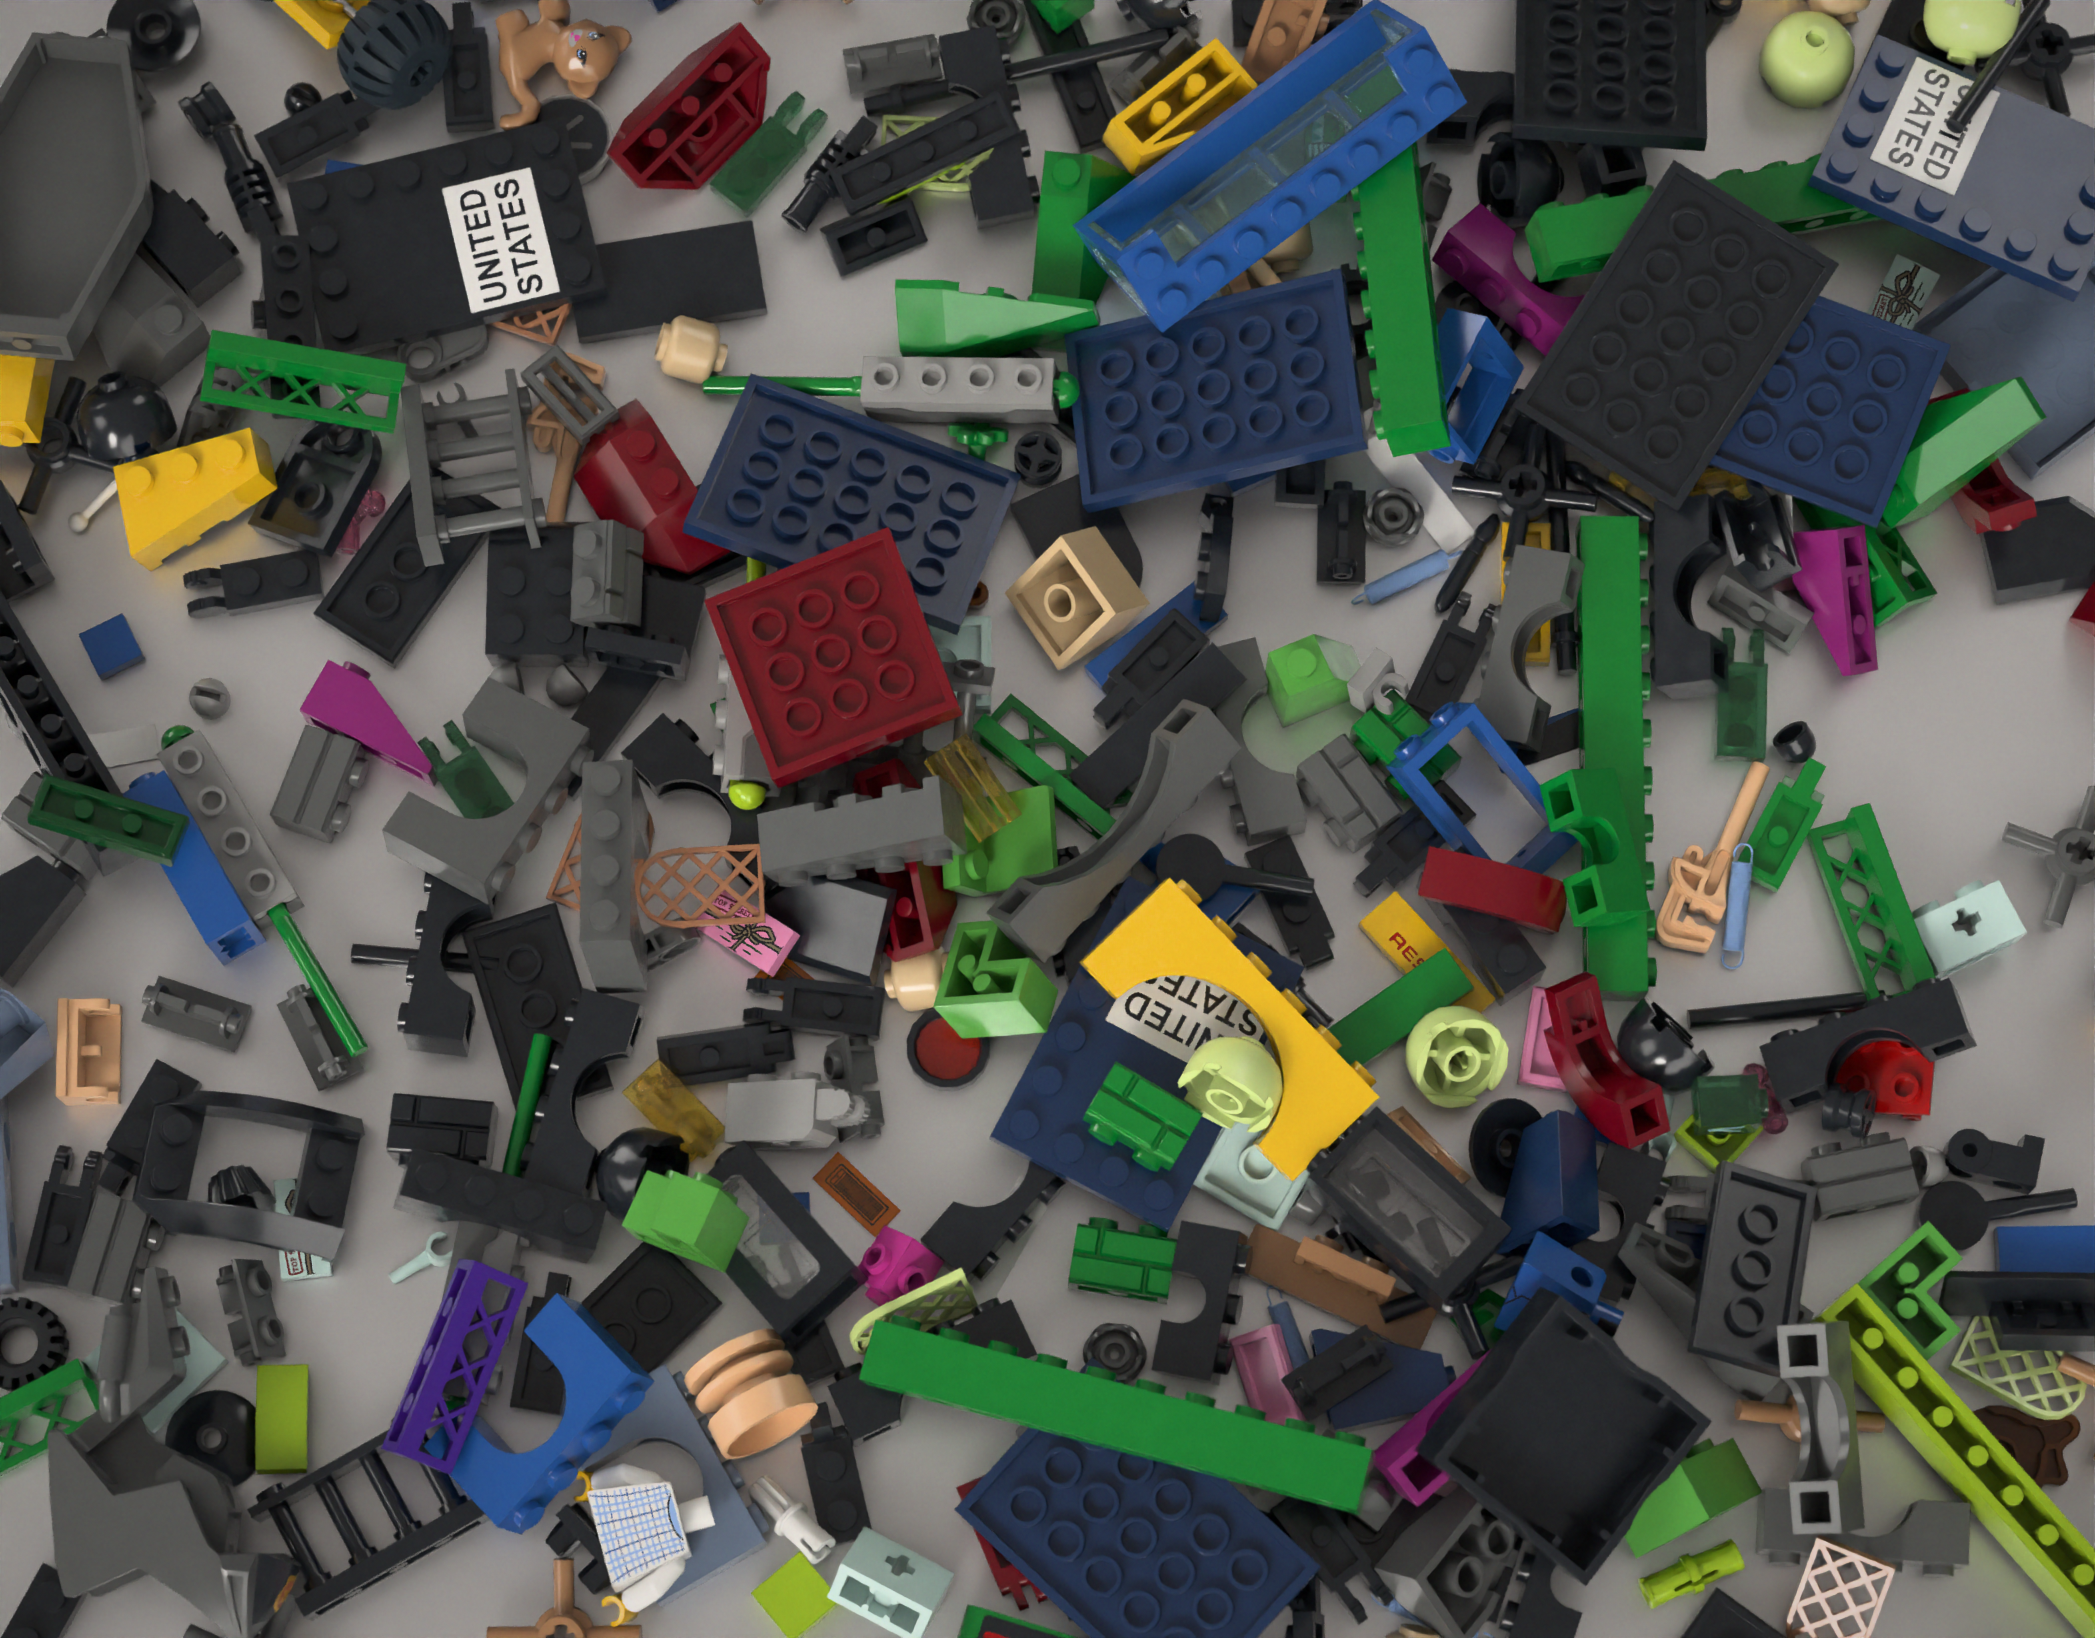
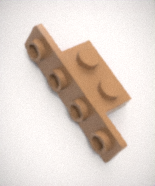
[1240,0,1330,84]
[1247,1224,1437,1349]

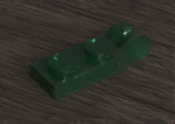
[710,91,828,218]
[1714,627,1768,763]
[417,720,514,819]

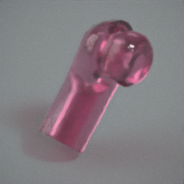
[336,488,386,555]
[1736,1063,1789,1134]

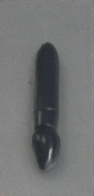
[1565,460,1655,522]
[1434,513,1500,613]

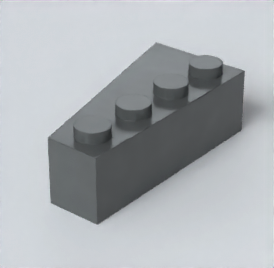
[757,775,967,887]

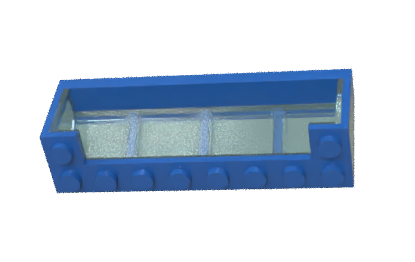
[1073,0,1467,333]

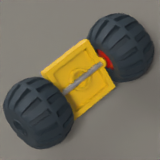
[263,0,453,110]

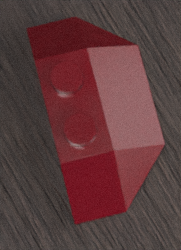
[606,22,771,190]
[573,399,731,575]
[852,758,958,962]

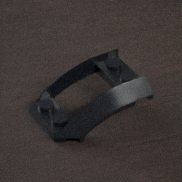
[132,1090,365,1262]

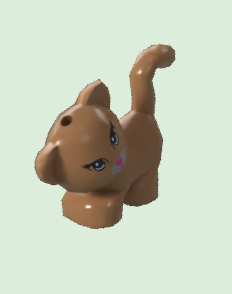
[495,0,632,131]

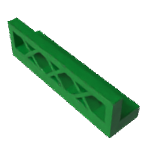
[200,330,406,434]
[1792,497,1938,628]
[973,693,1134,841]
[1807,803,1936,1001]
[0,1358,99,1476]

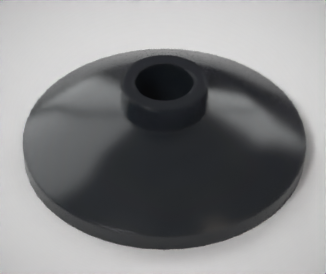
[106,0,201,72]
[1469,1098,1542,1198]
[165,1390,256,1488]

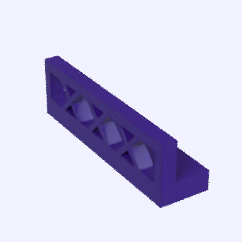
[381,1259,529,1475]

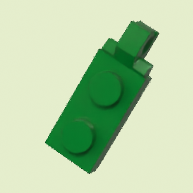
[1737,757,1826,893]

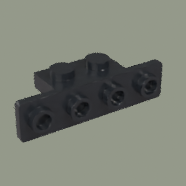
[251,235,321,419]
[1938,1271,2095,1352]

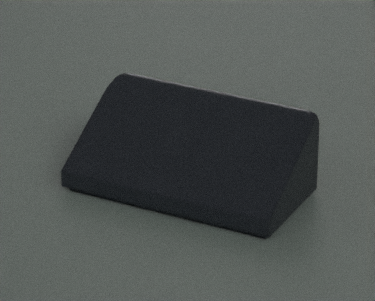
[819,194,928,277]

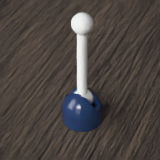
[68,441,159,531]

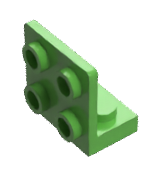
[942,785,1058,897]

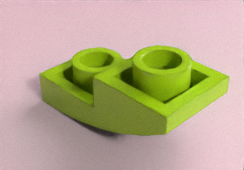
[255,1364,309,1475]

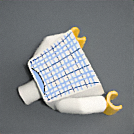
[574,1464,715,1627]

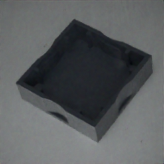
[1414,1287,1712,1586]

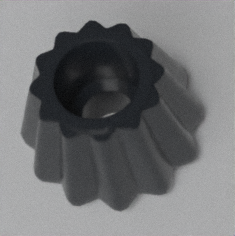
[207,1164,276,1211]

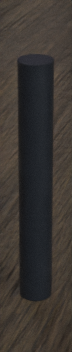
[351,943,499,974]

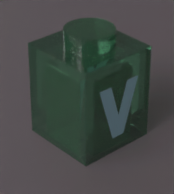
[1691,1074,1769,1135]

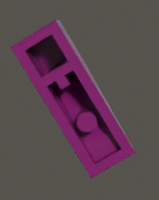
[1792,525,1878,676]
[299,660,439,787]

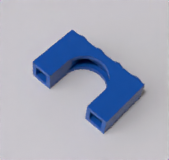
[424,1293,655,1535]

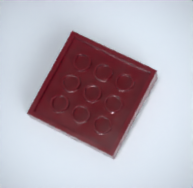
[704,527,963,788]

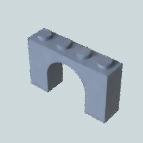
[558,1364,770,1607]

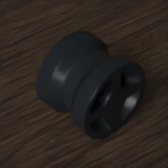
[177,81,236,141]
[1014,431,1062,488]
[1822,1082,1876,1139]

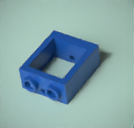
[1428,308,1524,464]

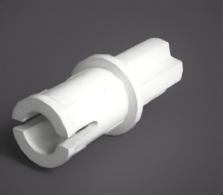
[748,1476,836,1564]

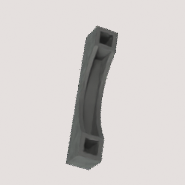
[986,699,1242,963]

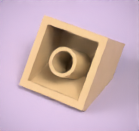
[1005,526,1150,670]

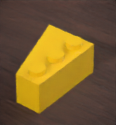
[1102,38,1258,175]
[113,428,278,572]

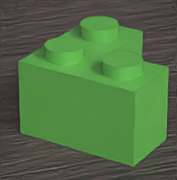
[933,920,1059,1039]
[622,1170,750,1273]
[1858,1221,1963,1361]
[1624,1438,1763,1559]

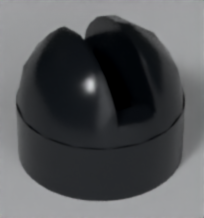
[284,82,322,117]
[1773,721,1816,763]

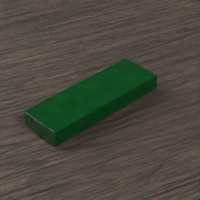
[27,774,190,867]

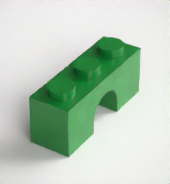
[1539,768,1651,927]

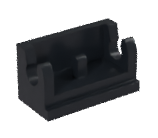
[1714,480,1803,592]

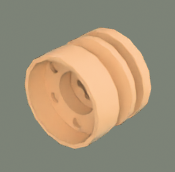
[684,1329,818,1459]

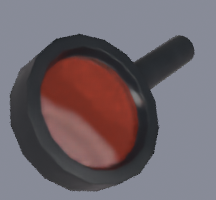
[907,1008,990,1091]

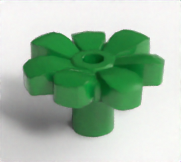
[947,423,1009,461]

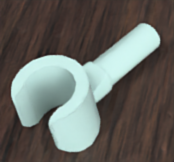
[1640,1095,1677,1163]
[389,1231,453,1284]

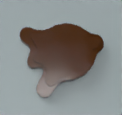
[1972,1405,2081,1489]

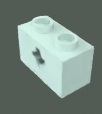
[1912,880,2027,979]
[827,1526,955,1638]

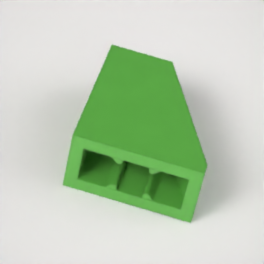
[1265,634,1361,728]

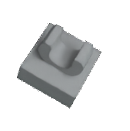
[1347,647,1409,715]

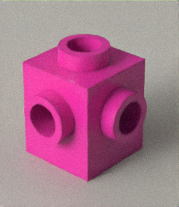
[858,1225,944,1307]

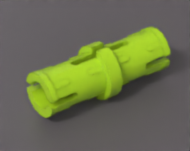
[1638,1539,1745,1610]

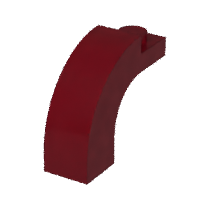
[1927,388,2037,534]
[1418,846,1567,935]
[1543,971,1671,1149]

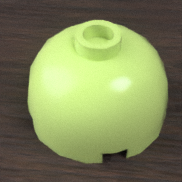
[1923,0,2022,65]
[1759,11,1855,109]
[1405,1005,1509,1109]
[1178,1036,1283,1132]

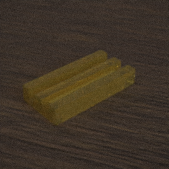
[924,733,1022,843]

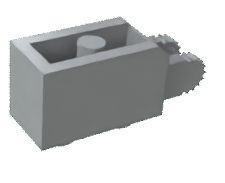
[724,1072,872,1151]

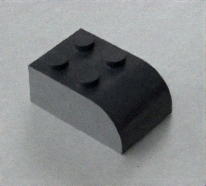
[485,522,591,667]

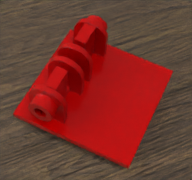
[1836,1014,1935,1121]

